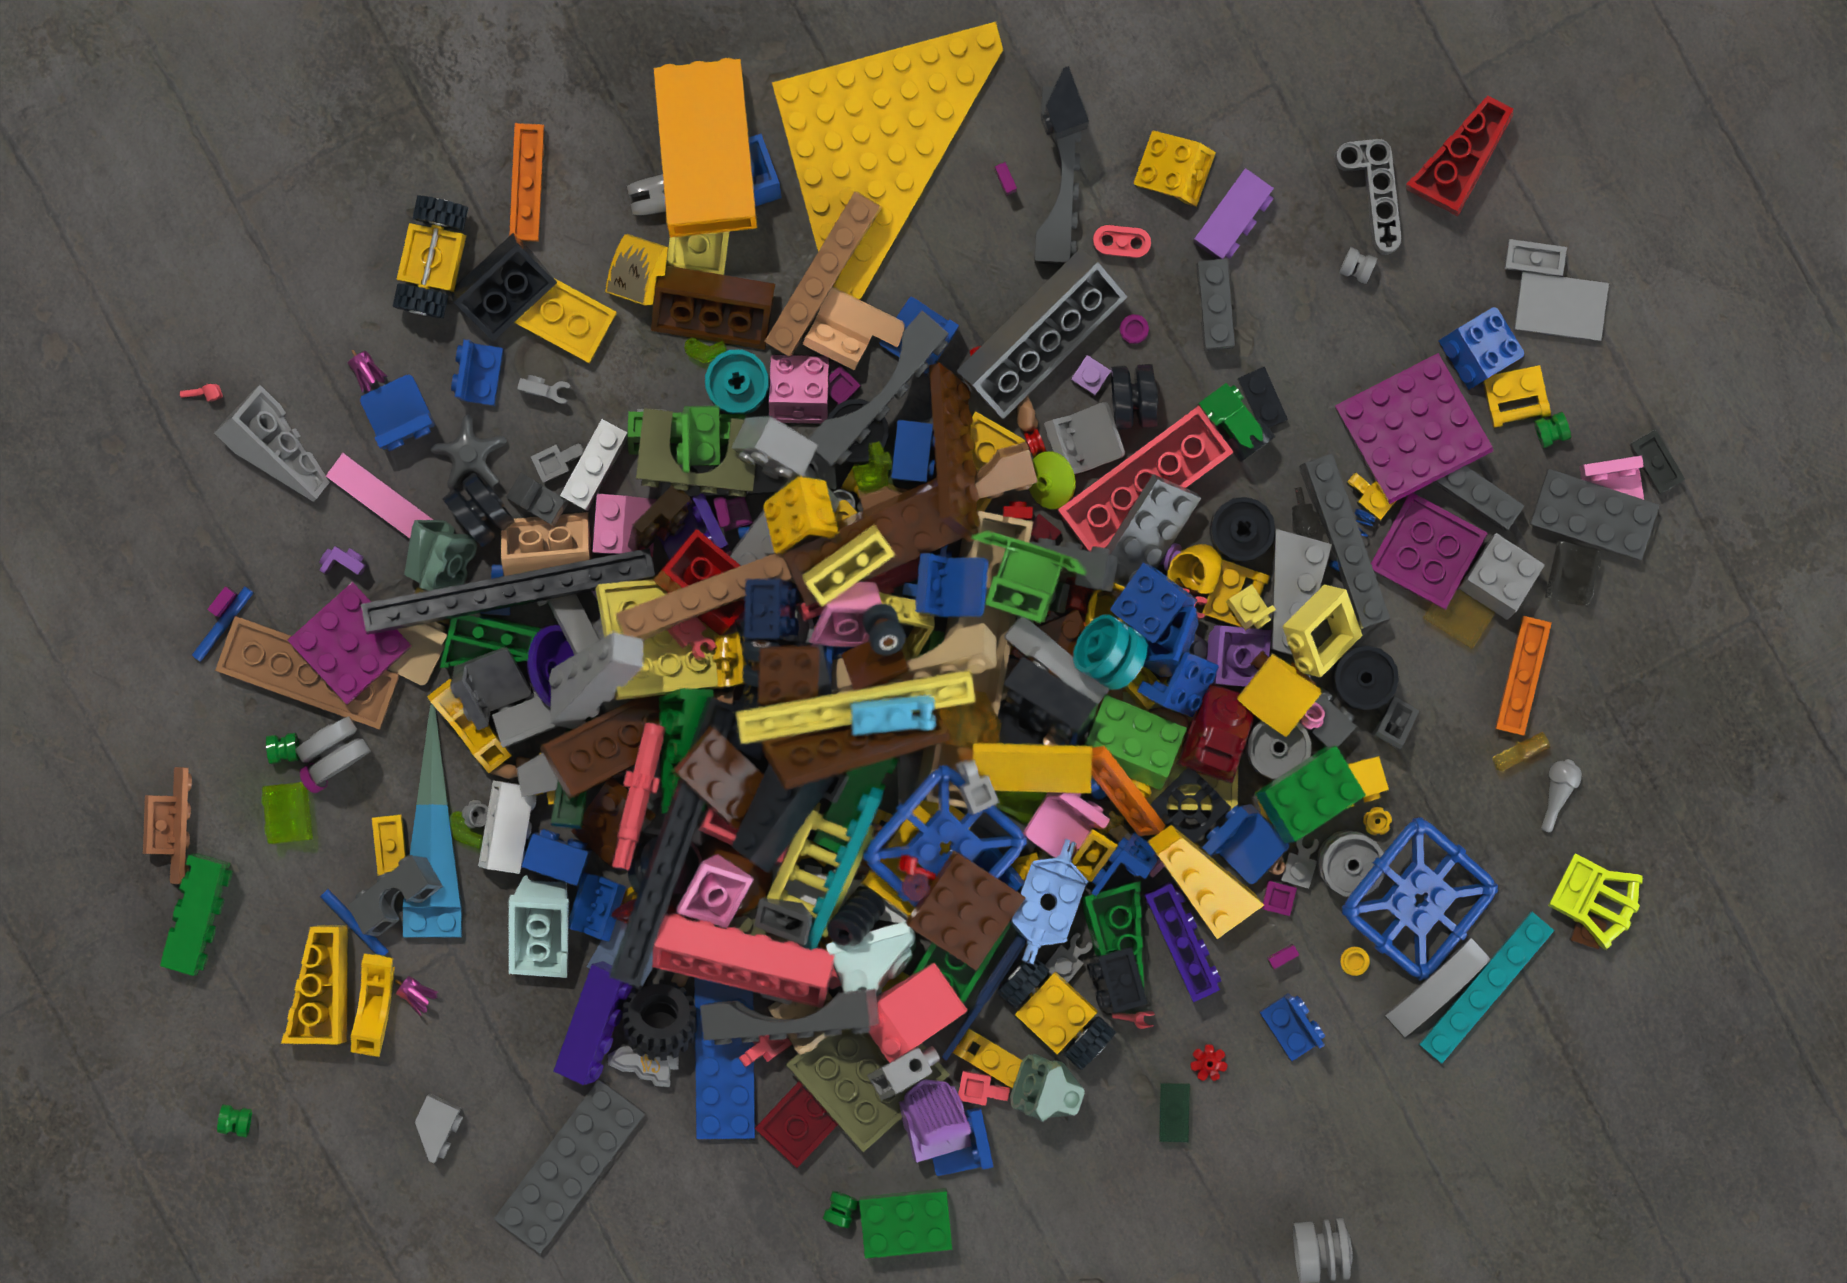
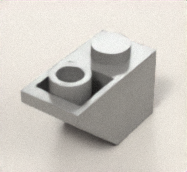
[415,1093,463,1163]

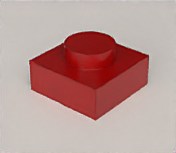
[1003,501,1033,521]

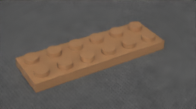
[215,616,400,730]

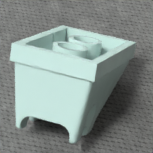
[509,875,569,978]
[826,921,917,997]

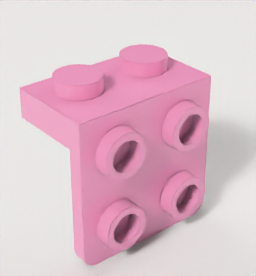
[1024,792,1110,860]

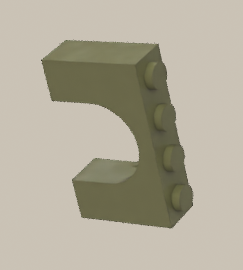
[636,408,756,497]

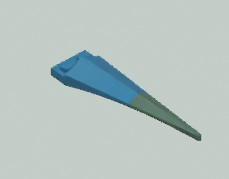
[402,704,462,938]

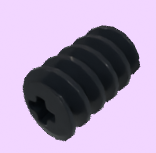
[827,886,886,945]

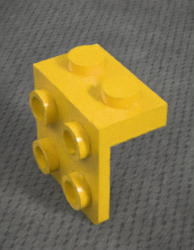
[764,476,838,554]

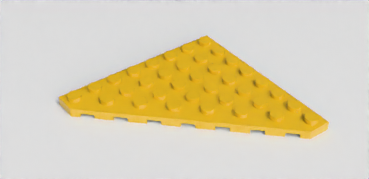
[772,22,1003,300]

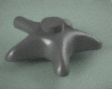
[430,415,507,490]

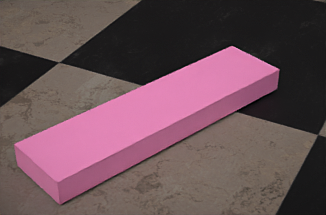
[326,453,433,538]

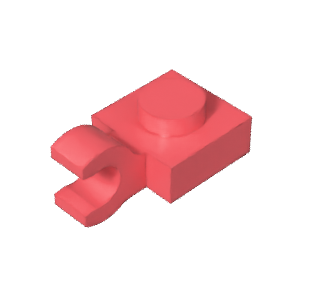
[739,1035,792,1067]
[958,1070,1010,1106]

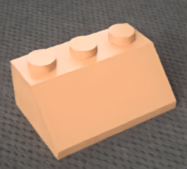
[501,512,592,576]

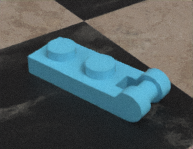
[851,695,935,735]

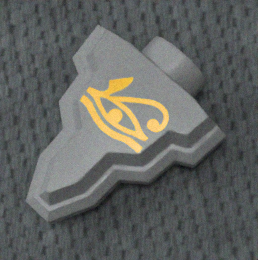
[608,1046,679,1087]

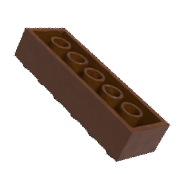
[783,478,963,607]

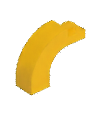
[351,953,395,1057]

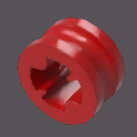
[1024,429,1046,458]

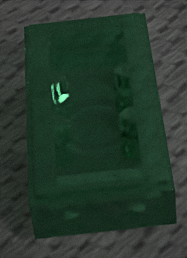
[1159,1082,1190,1142]

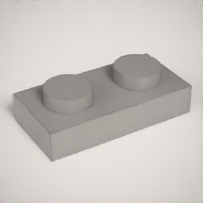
[1504,239,1567,277]

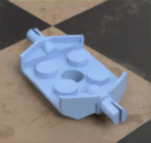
[1010,839,1088,964]

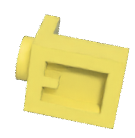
[1226,585,1276,631]

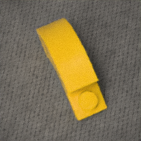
[427,679,512,773]

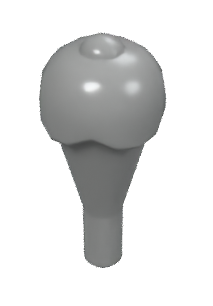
[1541,759,1582,832]

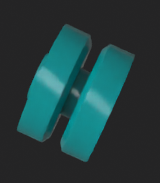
[705,350,770,415]
[1073,615,1148,690]

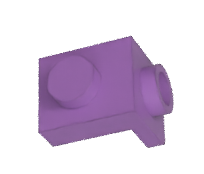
[319,546,367,576]

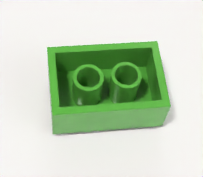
[1084,694,1187,790]

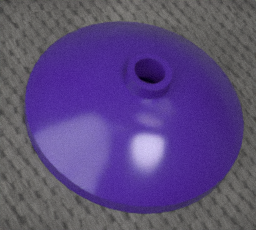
[527,625,574,708]

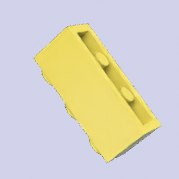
[802,524,895,606]

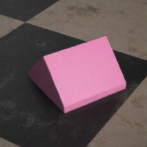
[676,855,754,928]

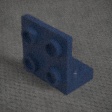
[744,579,800,642]

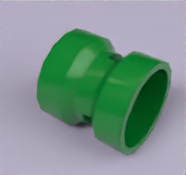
[1534,412,1571,448]
[266,733,300,764]
[217,1104,252,1138]
[822,1191,859,1228]

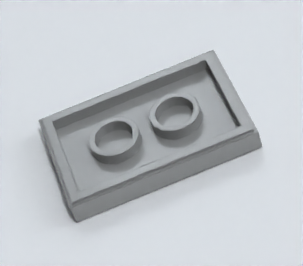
[1514,272,1609,341]

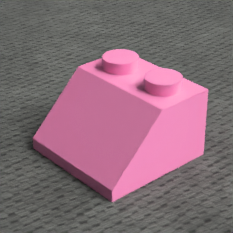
[593,494,657,557]
[809,581,882,647]

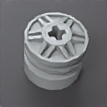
[1293,1218,1353,1283]

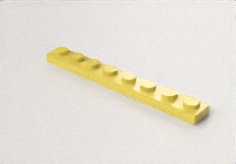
[736,670,975,744]

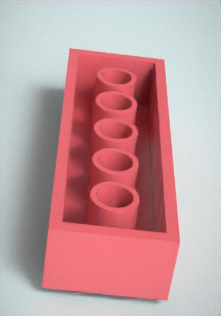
[1057,406,1234,551]
[652,913,834,1008]

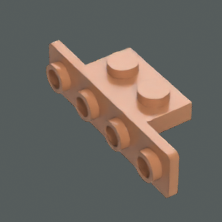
[143,767,192,884]

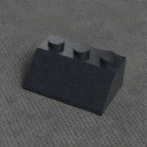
[450,233,557,341]

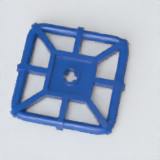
[863,765,1027,907]
[1342,817,1498,980]

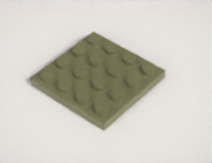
[785,1028,950,1153]

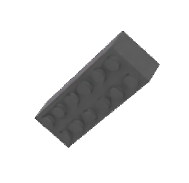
[956,248,1127,419]

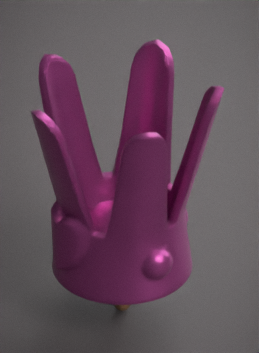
[347,350,387,392]
[395,976,438,1017]

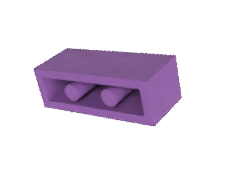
[1193,168,1274,260]

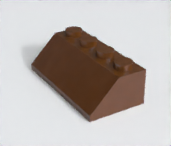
[651,265,775,350]

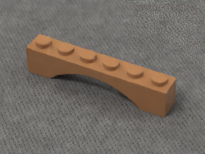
[764,191,882,357]
[858,442,1038,510]
[616,553,792,640]

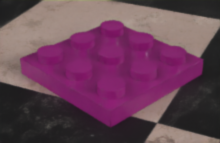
[1371,493,1488,610]
[287,581,412,705]

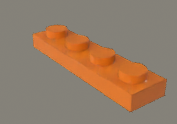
[509,123,545,242]
[1495,616,1552,736]
[1091,746,1166,836]

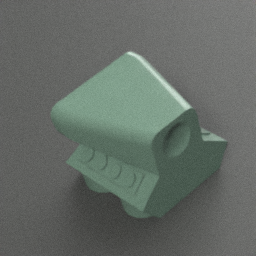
[404,520,477,591]
[1010,1054,1085,1122]

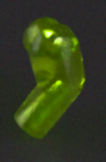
[684,338,728,364]
[450,811,483,849]

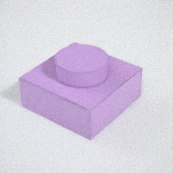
[1071,355,1111,395]

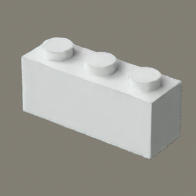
[560,419,627,511]
[478,780,536,874]

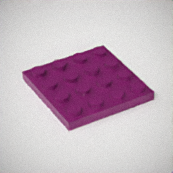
[1335,353,1493,504]

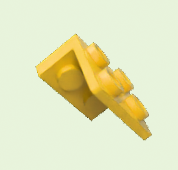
[1134,131,1216,207]

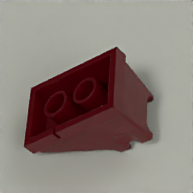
[1176,683,1256,784]

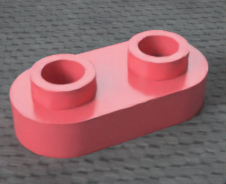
[1093,225,1151,258]

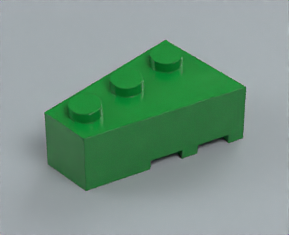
[440,613,542,668]

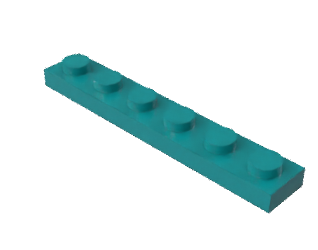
[803,787,883,950]
[1419,911,1555,1064]

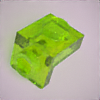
[853,442,892,491]

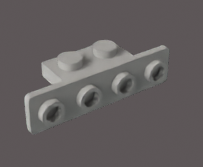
[1004,616,1109,705]

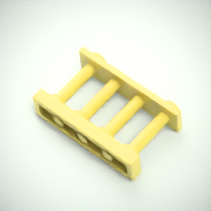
[766,803,875,937]

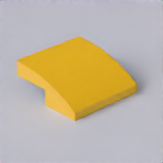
[1237,654,1321,737]

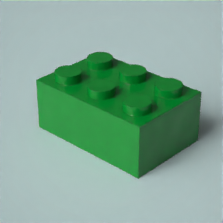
[1254,745,1366,843]
[859,1188,952,1259]

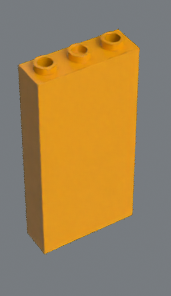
[654,58,757,237]

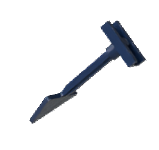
[942,930,1026,1061]

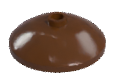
[698,837,773,918]

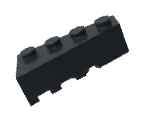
[731,763,837,873]

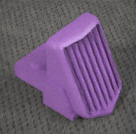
[899,1079,971,1163]

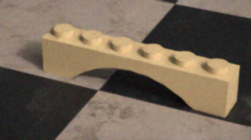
[831,623,996,695]

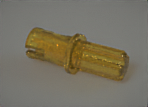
[1492,732,1550,771]

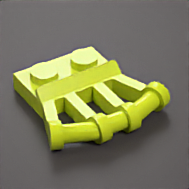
[1548,853,1643,950]

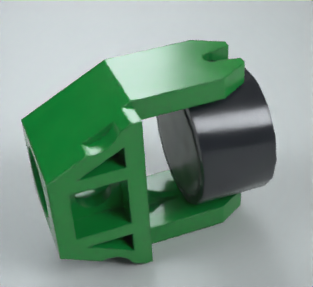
[1197,383,1276,462]

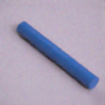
[192,586,254,662]
[320,889,389,956]

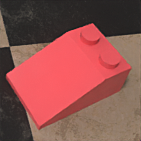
[868,963,967,1063]

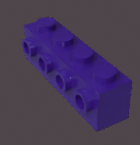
[1144,882,1222,1002]
[553,961,632,1085]

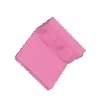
[769,355,829,424]
[1579,456,1644,500]

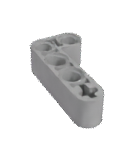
[1334,139,1401,255]

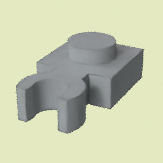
[1280,837,1319,889]
[1045,932,1092,982]

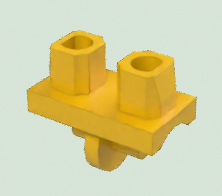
[712,632,745,689]

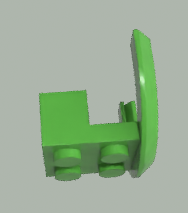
[972,531,1087,622]

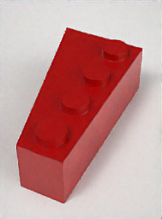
[1406,96,1514,217]

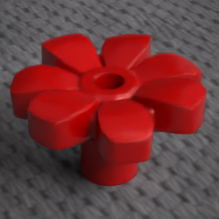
[1190,1044,1227,1081]

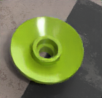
[1029,451,1076,509]

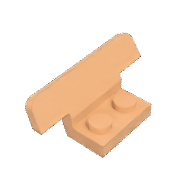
[802,287,905,370]

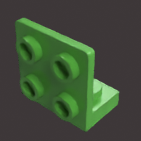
[676,406,720,472]

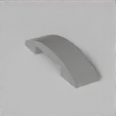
[1385,938,1491,1037]

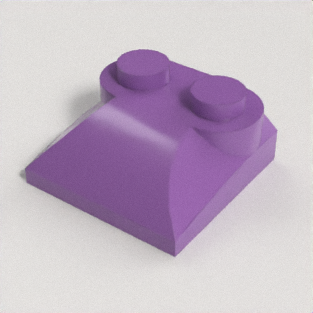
[1207,625,1271,687]

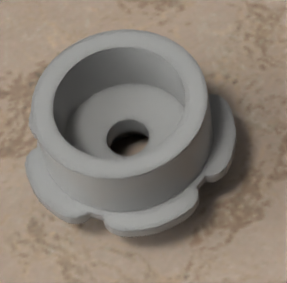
[462,800,488,828]

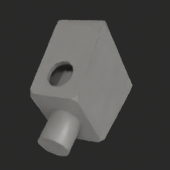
[867,1046,940,1101]

